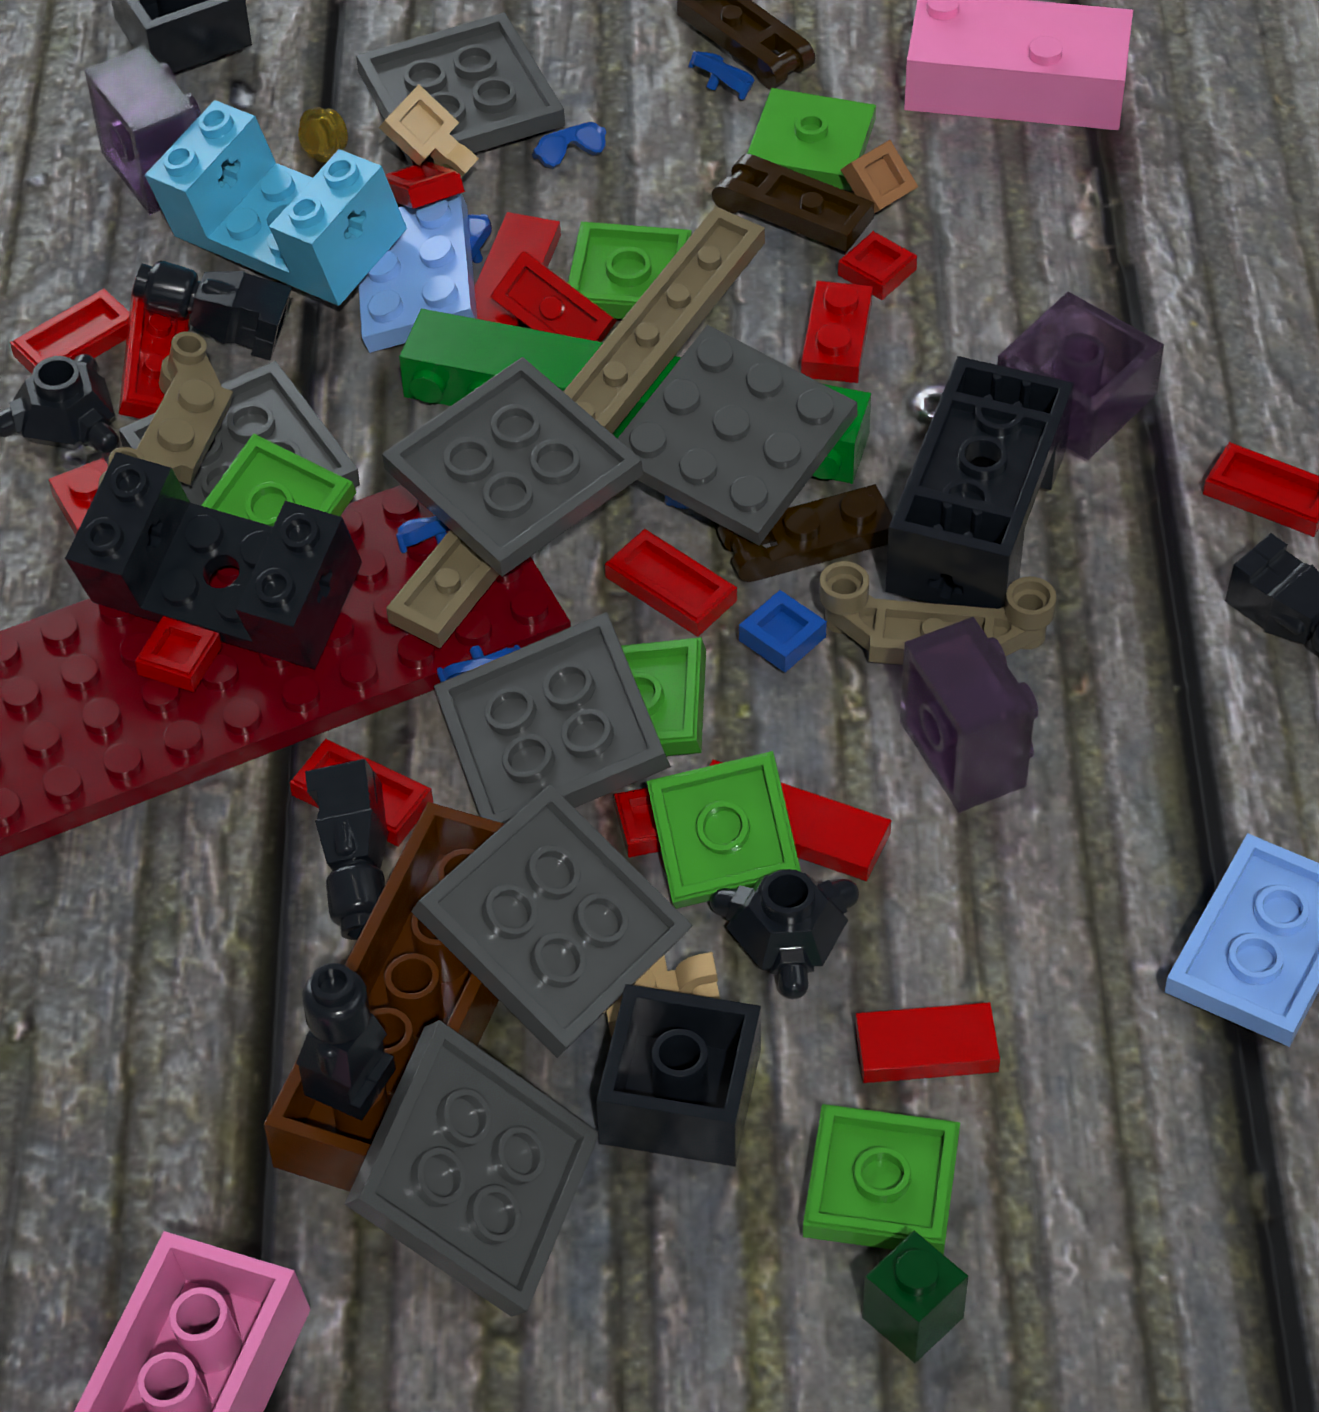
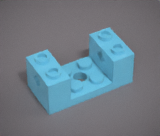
[145,100,407,306]

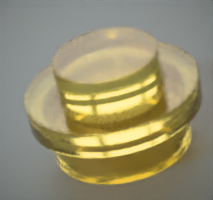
[298,107,348,162]

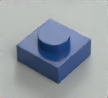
[739,590,827,673]

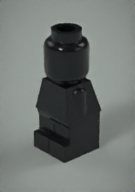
[132,261,292,361]
[1225,533,1319,652]
[305,759,389,940]
[296,963,396,1121]

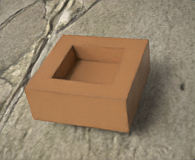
[840,140,918,214]

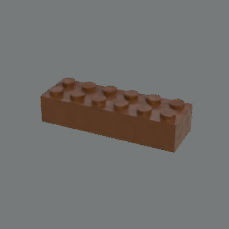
[264,802,504,1192]

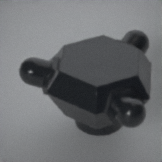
[0,354,118,453]
[710,869,859,999]

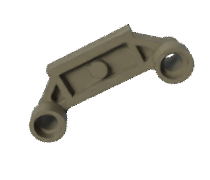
[98,332,233,488]
[819,561,1056,672]

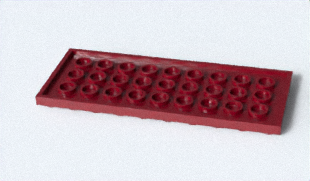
[0,485,571,856]

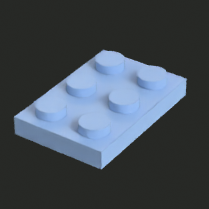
[359,193,477,353]
[1165,833,1319,1047]

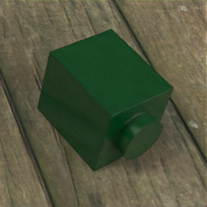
[862,1230,968,1363]

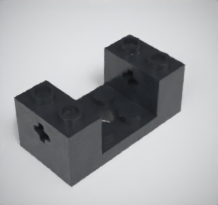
[885,356,1074,609]
[65,452,362,670]

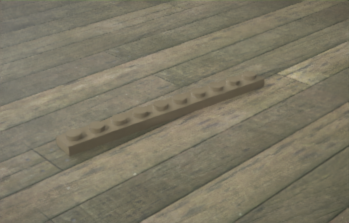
[386,206,765,648]

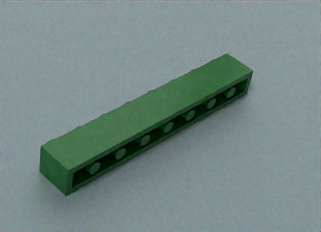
[399,308,871,484]

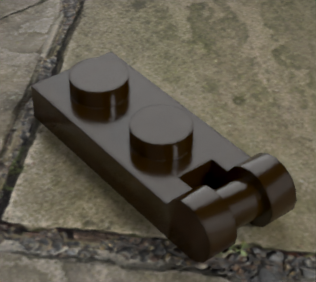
[677,0,816,89]
[712,154,874,252]
[718,484,893,582]

